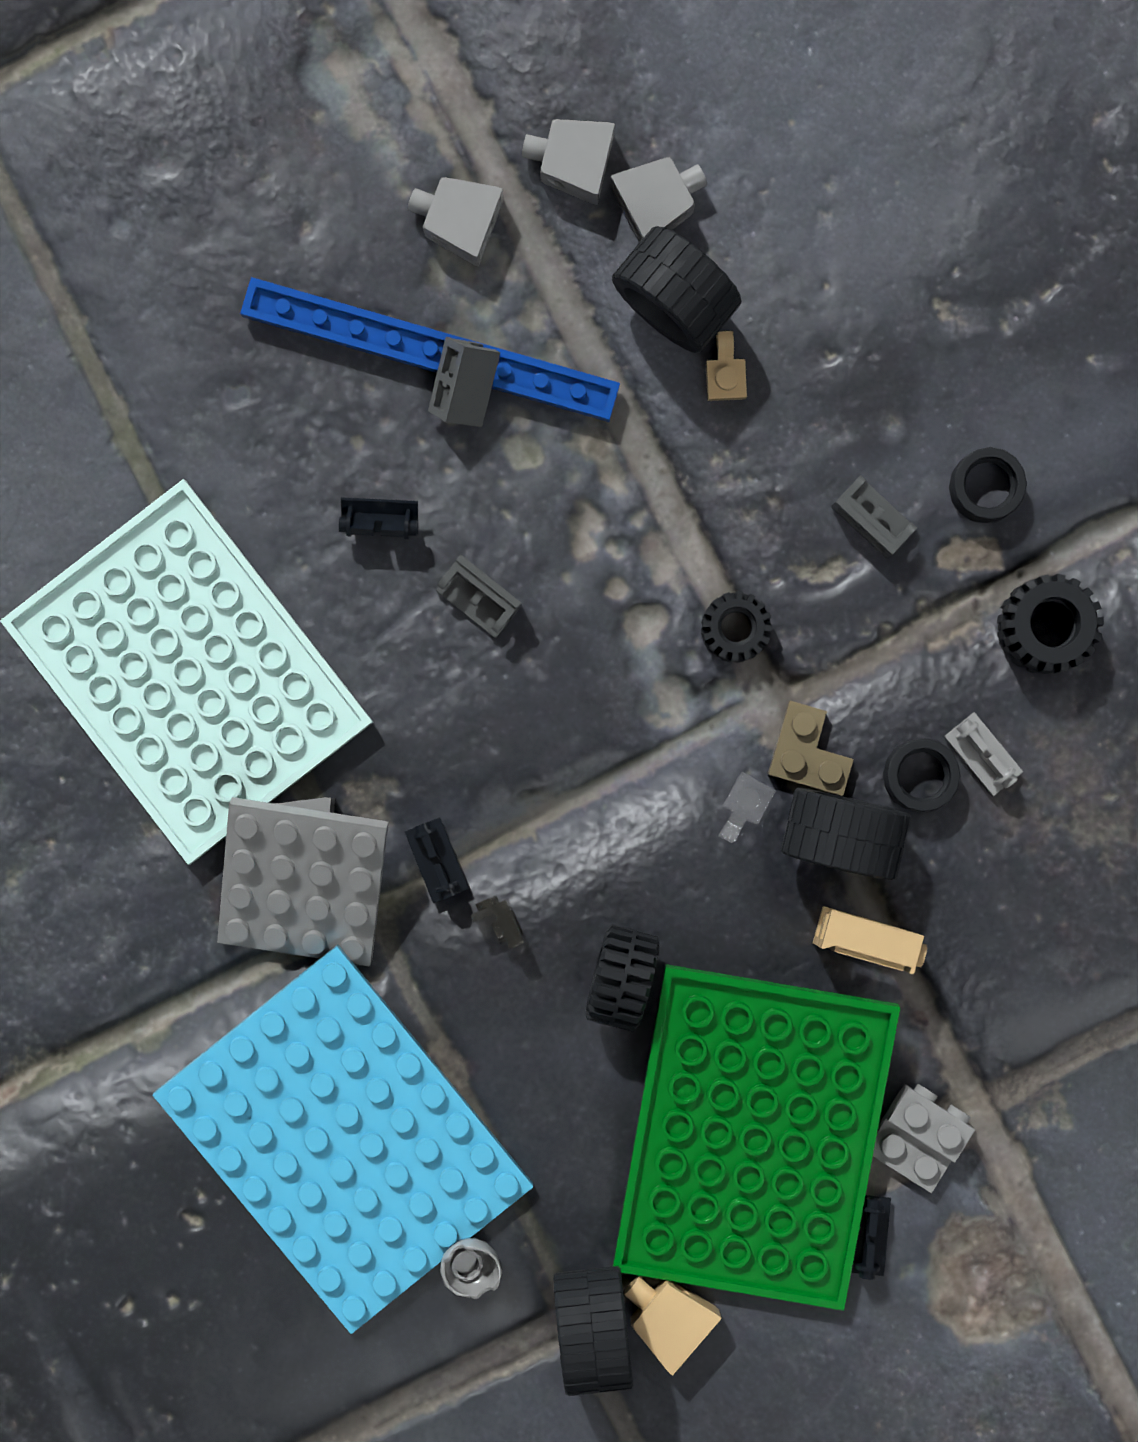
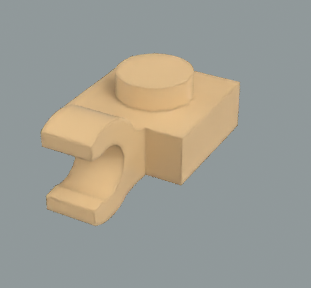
[706,331,747,401]

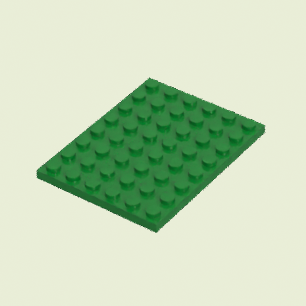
[613,964,900,1311]

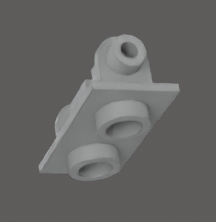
[944,712,1023,796]

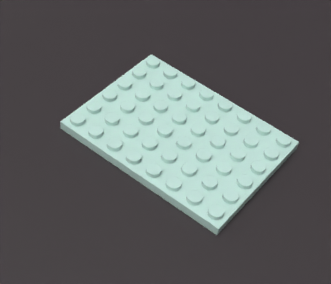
[0,479,374,865]

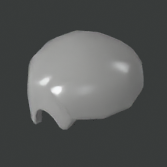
[440,1238,502,1299]

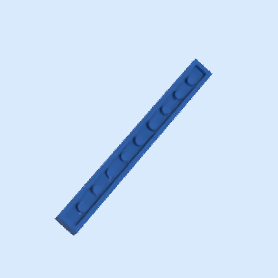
[240,277,620,422]

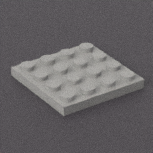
[217,797,389,966]

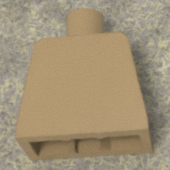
[623,1276,722,1376]

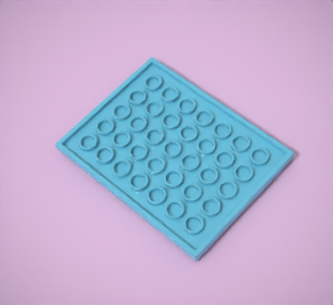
[152,945,534,1334]

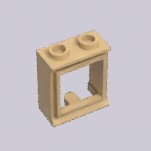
[813,906,927,975]

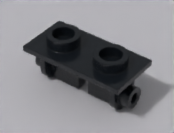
[339,497,419,539]
[405,817,469,903]
[851,1195,891,1280]

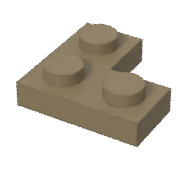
[767,701,854,796]

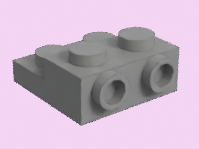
[873,1084,975,1194]

